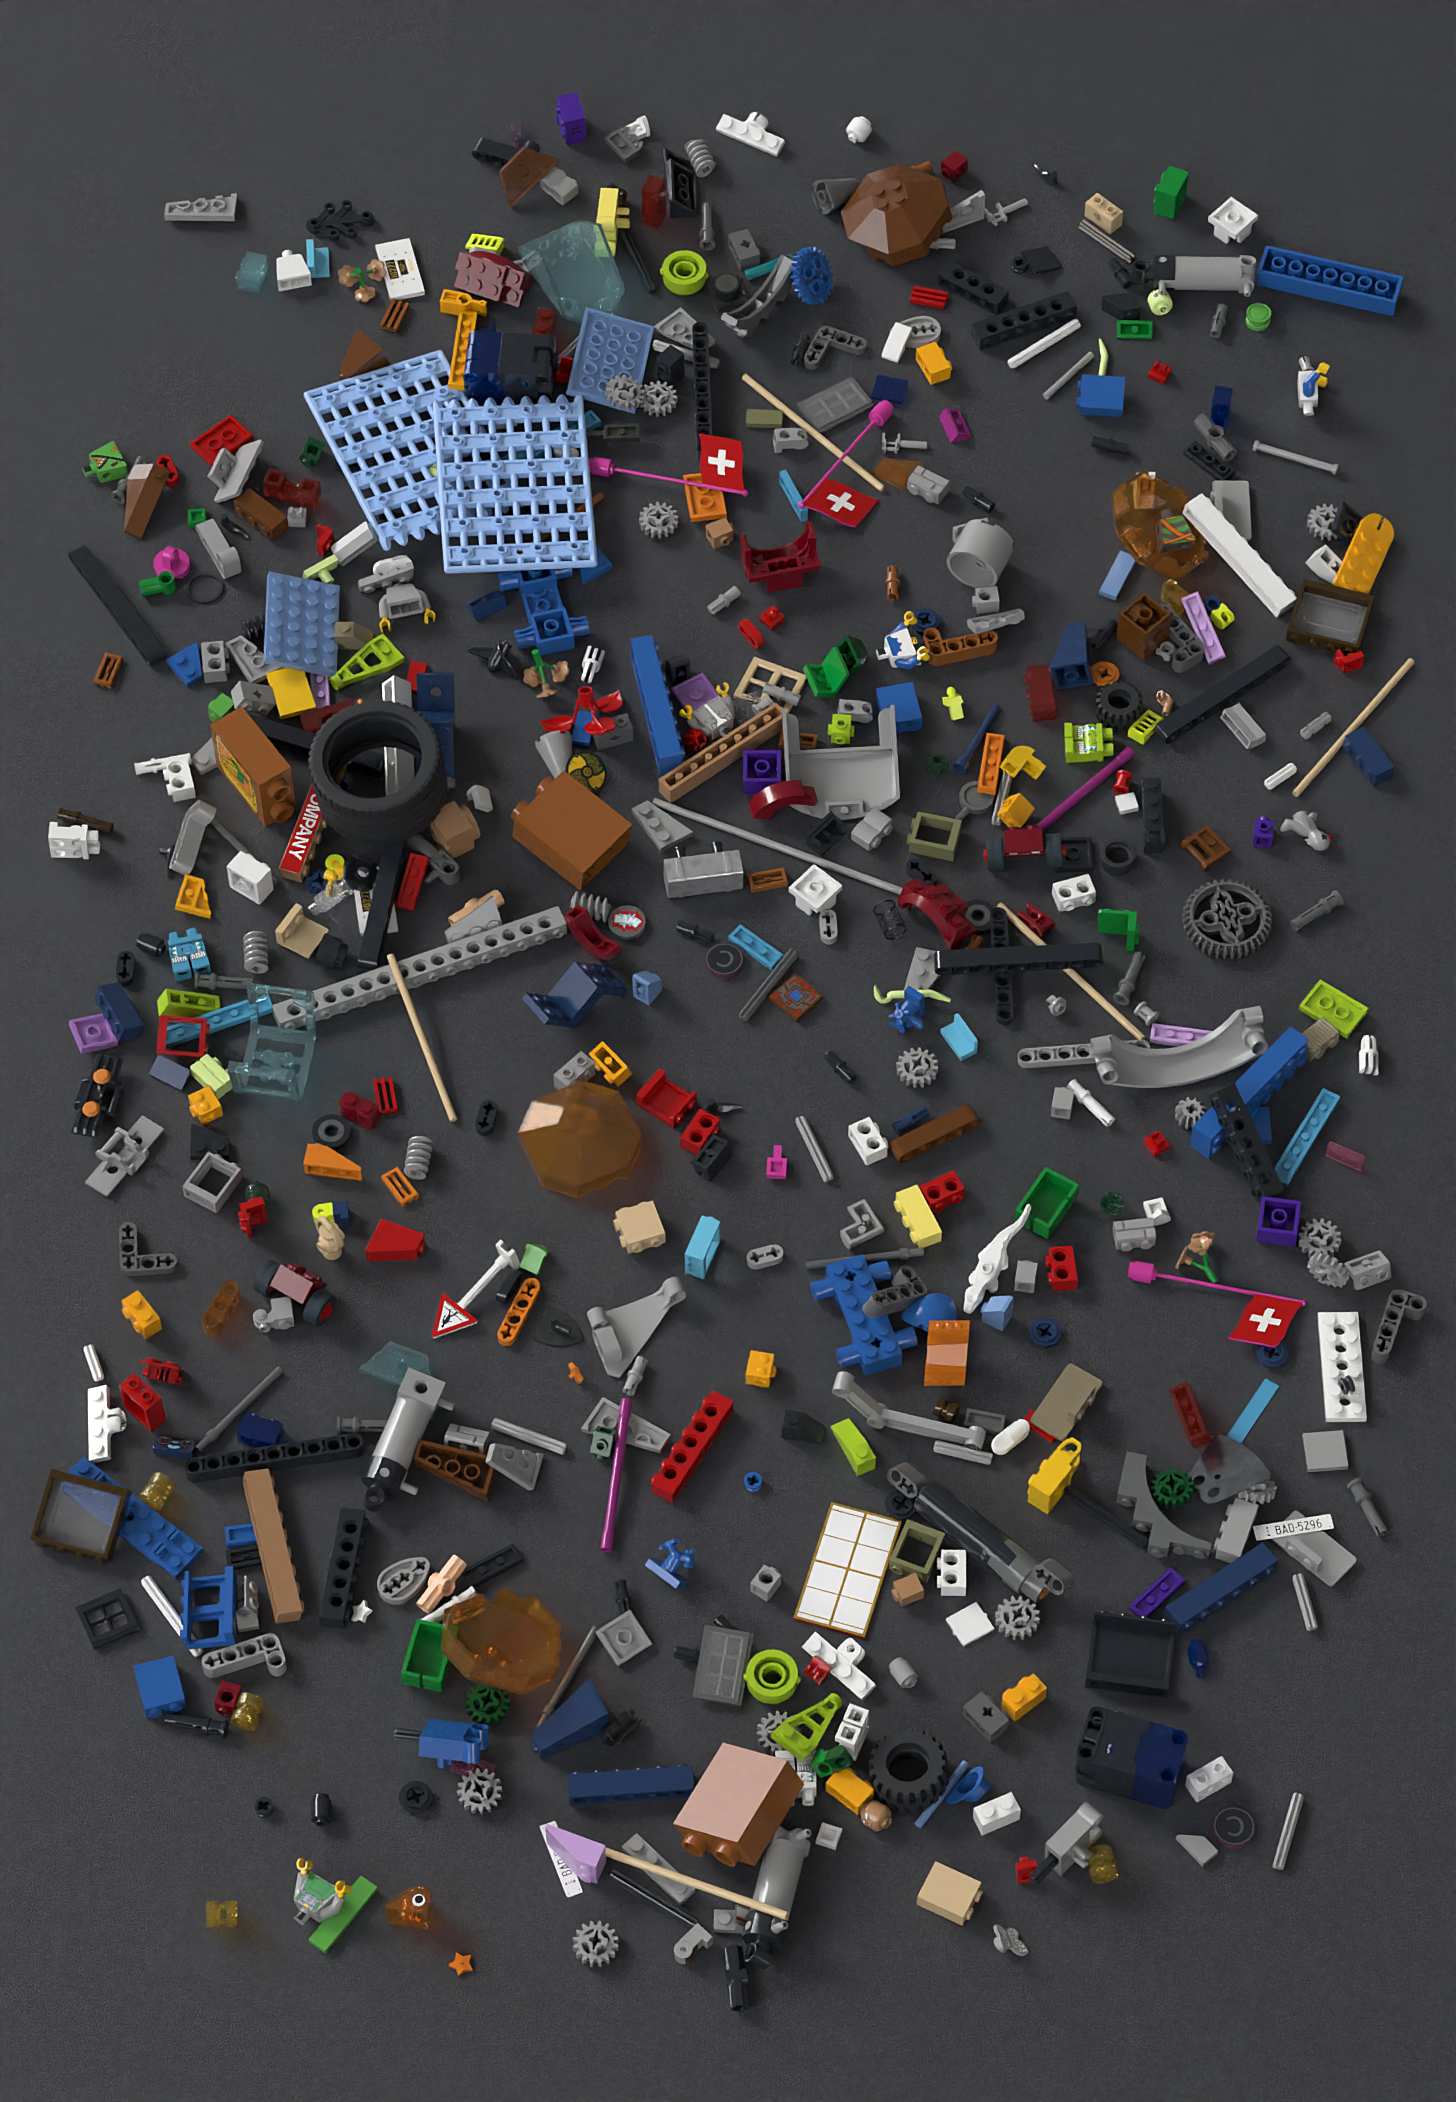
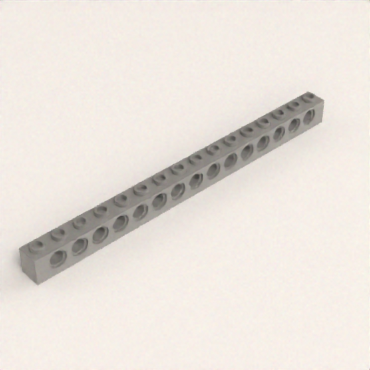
[272,906,567,1033]

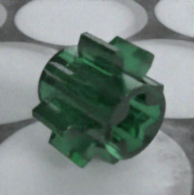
[926,753,949,777]
[1100,1191,1124,1216]

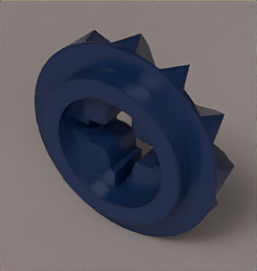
[911,609,940,633]
[306,869,336,896]
[1029,1318,1061,1348]
[1256,1341,1288,1369]

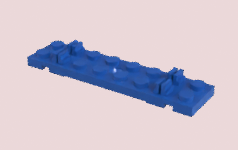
[60,1457,203,1580]

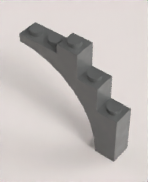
[721,254,795,338]
[1117,1451,1211,1559]

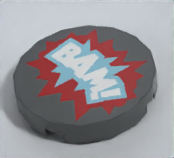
[608,905,646,941]

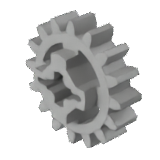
[605,374,644,411]
[640,381,677,417]
[639,502,678,539]
[1307,504,1338,540]
[896,1048,938,1088]
[1298,1218,1341,1258]
[1307,1253,1350,1288]
[1237,1477,1277,1504]
[995,1596,1040,1640]
[757,1711,802,1755]
[457,1768,503,1814]
[573,1921,619,1967]

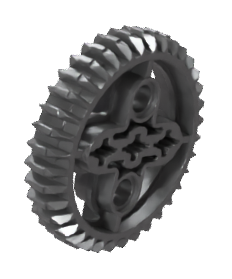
[1182,878,1272,960]

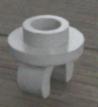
[1046,995,1066,1016]

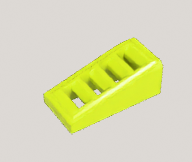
[465,234,504,254]
[1128,709,1164,745]

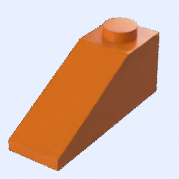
[303,1143,363,1181]

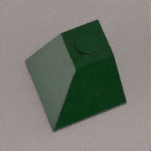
[823,635,868,678]

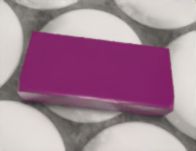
[939,408,972,443]

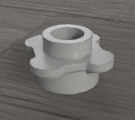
[1156,642,1177,661]

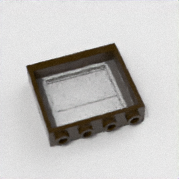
[1286,579,1375,656]
[30,1469,132,1564]

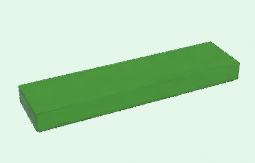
[308,1876,378,1954]

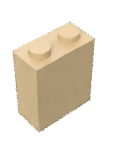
[917,1861,983,1926]

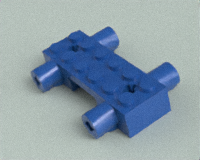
[497,560,590,656]
[810,1254,918,1376]

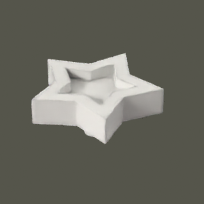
[351,1600,372,1623]

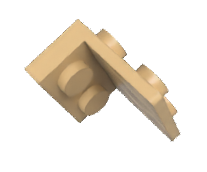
[275,903,329,959]

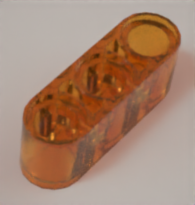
[202,1281,240,1337]

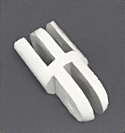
[373,555,412,575]
[581,646,605,683]
[1359,1035,1379,1076]
[991,1419,1030,1455]

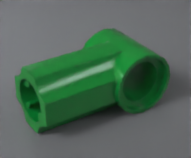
[139,571,177,597]

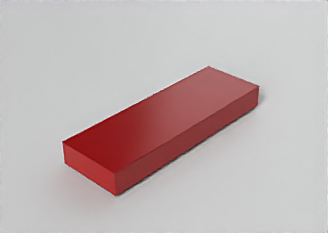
[395,853,430,912]

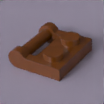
[1181,825,1231,871]

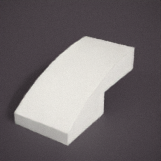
[881,322,912,363]

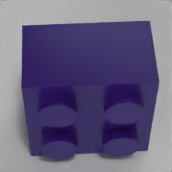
[554,92,586,145]
[743,750,781,794]
[1256,1196,1301,1247]

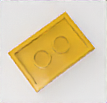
[266,668,317,720]

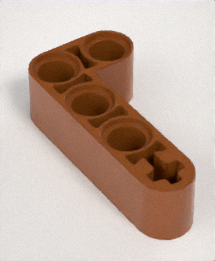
[923,628,998,666]

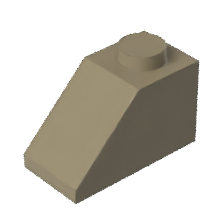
[335,622,373,650]

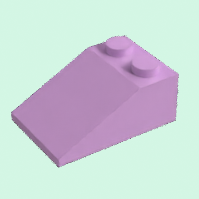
[545,1824,606,1884]

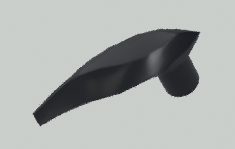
[1034,164,1058,184]
[220,513,249,538]
[159,845,175,879]
[705,1098,743,1113]

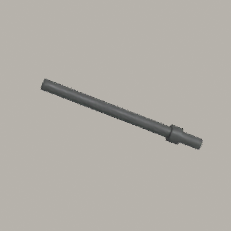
[210,817,279,885]
[806,1248,924,1270]
[195,1366,283,1453]
[535,1626,599,1729]

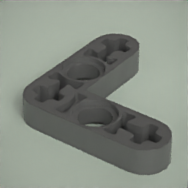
[804,326,867,369]
[119,1222,178,1276]

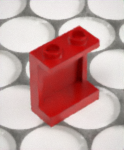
[636,1068,697,1128]

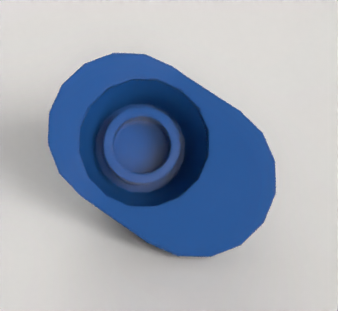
[945,1767,991,1804]

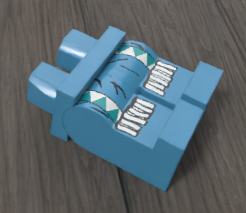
[167,928,211,982]

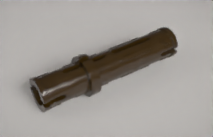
[57,808,114,835]

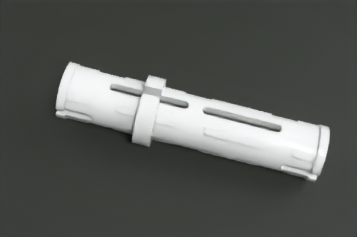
[134,753,192,775]
[1067,1079,1115,1127]
[421,1586,478,1623]

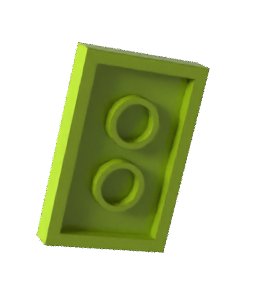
[1298,980,1368,1039]

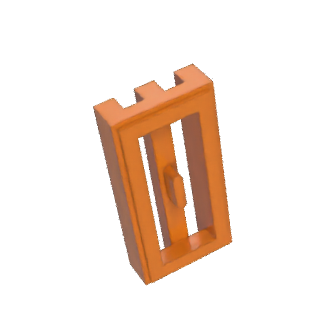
[381,1167,419,1207]

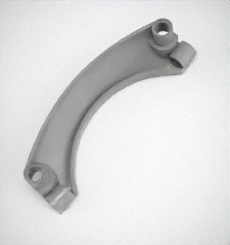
[1090,1006,1269,1088]

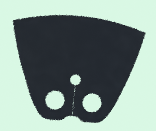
[1188,1434,1271,1504]

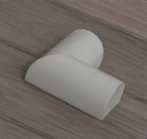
[840,1199,884,1249]

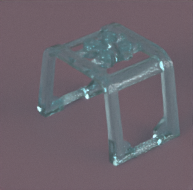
[227,983,316,1102]

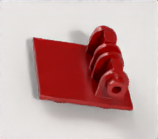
[140,1357,186,1385]

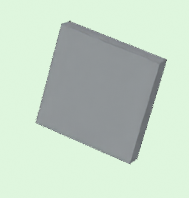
[1302,1430,1348,1472]
[595,1610,652,1667]

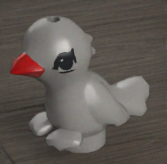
[1280,811,1334,851]

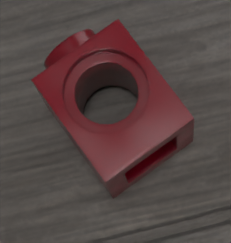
[941,150,968,182]
[214,1681,243,1716]

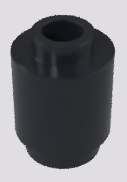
[136,933,166,957]
[311,1793,332,1826]

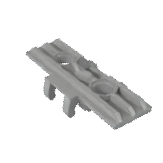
[85,1115,164,1197]

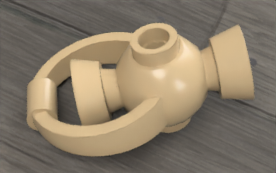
[315,1216,345,1260]

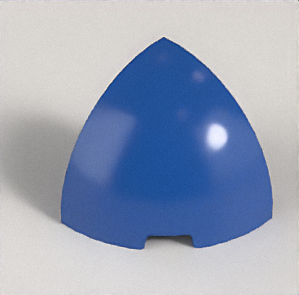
[901,1293,957,1332]

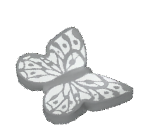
[993,1924,1028,1956]

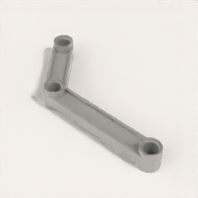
[832,1372,986,1451]

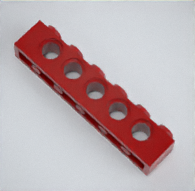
[650,1391,734,1504]

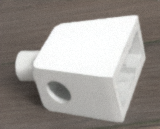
[277,250,312,291]

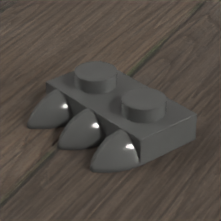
[605,127,644,163]

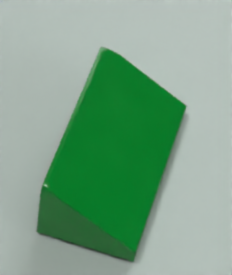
[1117,320,1153,339]

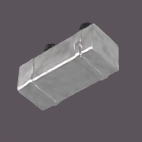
[663,841,743,898]

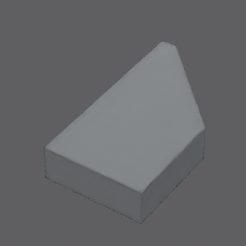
[1176,1835,1218,1867]

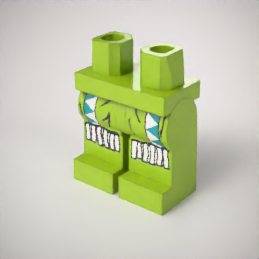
[1064,723,1113,763]

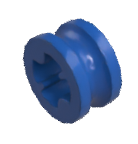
[744,1472,763,1492]

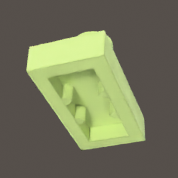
[303,554,338,584]

